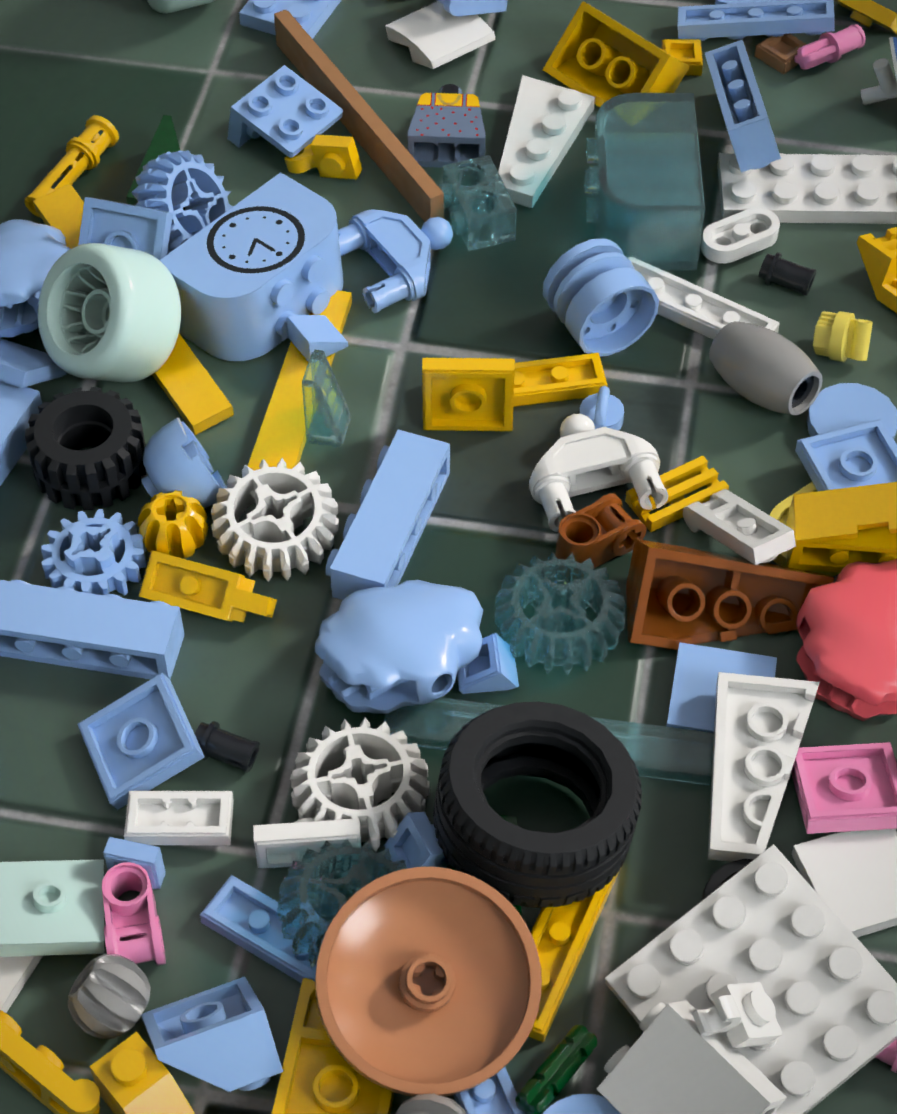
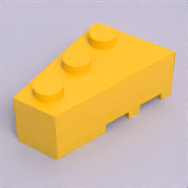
[786,482,897,573]

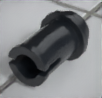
[759,252,817,296]
[195,721,260,773]

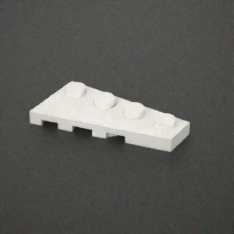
[495,75,595,208]
[708,672,820,862]

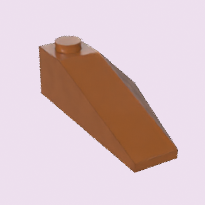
[626,539,834,650]

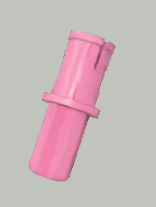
[794,24,866,70]

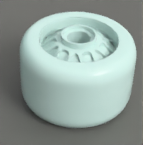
[38,243,181,383]

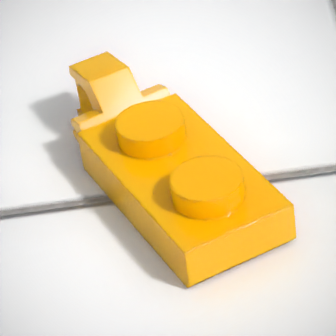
[139,550,277,623]

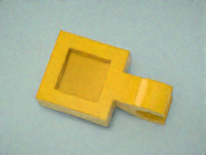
[284,135,363,179]

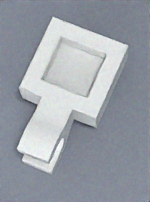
[692,982,783,1048]

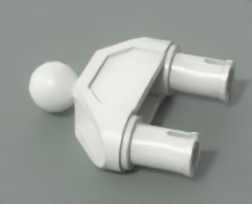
[529,414,669,532]

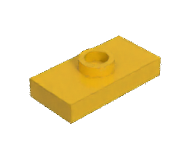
[834,0,897,34]

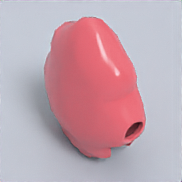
[796,559,897,721]

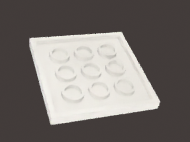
[605,844,897,1114]

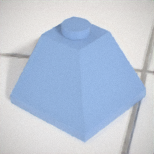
[141,977,283,1092]

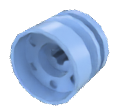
[543,238,659,356]

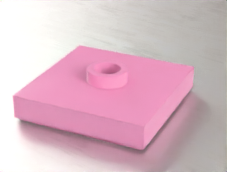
[791,742,897,834]

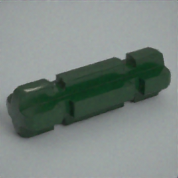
[515,1025,598,1114]

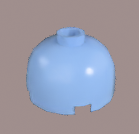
[141,417,227,509]

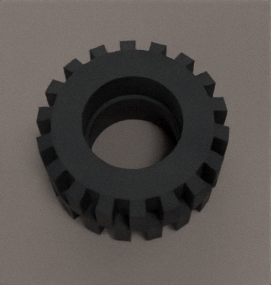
[25,387,147,510]

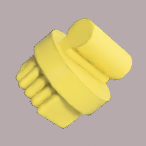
[813,311,873,362]

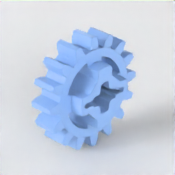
[41,509,147,595]

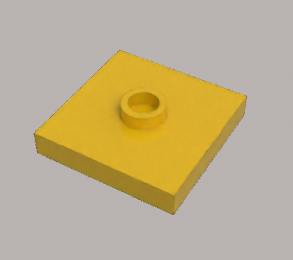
[422,358,515,431]

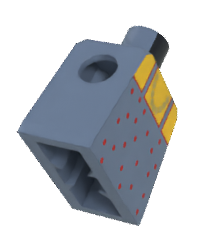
[408,84,485,169]

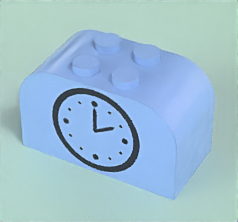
[160,172,344,361]

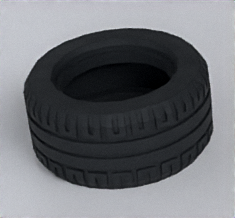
[433,701,642,908]

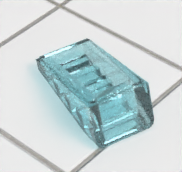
[302,349,351,448]

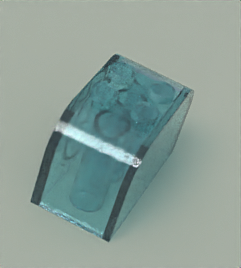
[584,93,705,270]

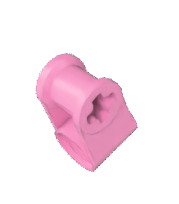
[101,862,166,965]

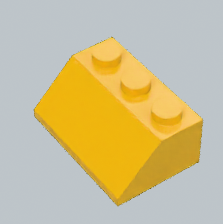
[543,1,690,127]

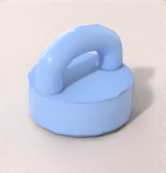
[579,386,624,431]

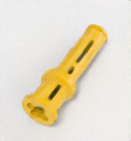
[24,115,119,218]

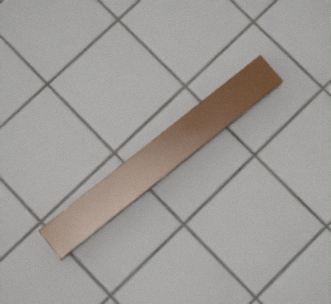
[274,9,444,222]

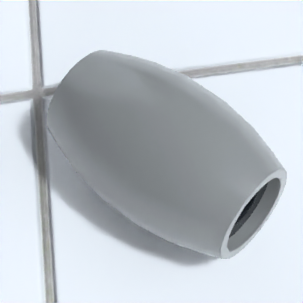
[709,321,823,415]

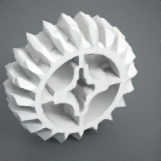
[211,458,339,582]
[290,717,430,851]

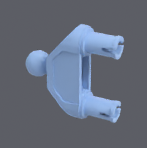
[338,209,453,314]

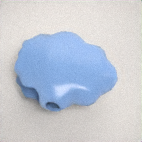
[0,219,71,338]
[315,580,483,713]

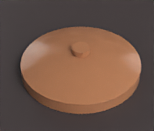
[315,867,542,1097]

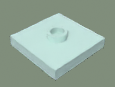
[0,859,105,957]

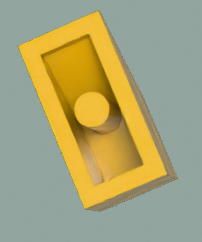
[89,1031,195,1114]

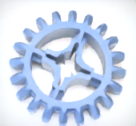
[131,150,233,254]

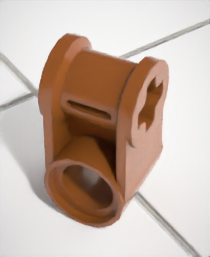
[555,493,647,575]

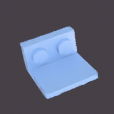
[227,65,343,158]

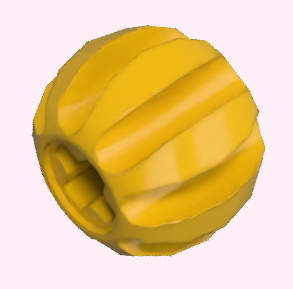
[138,490,209,559]

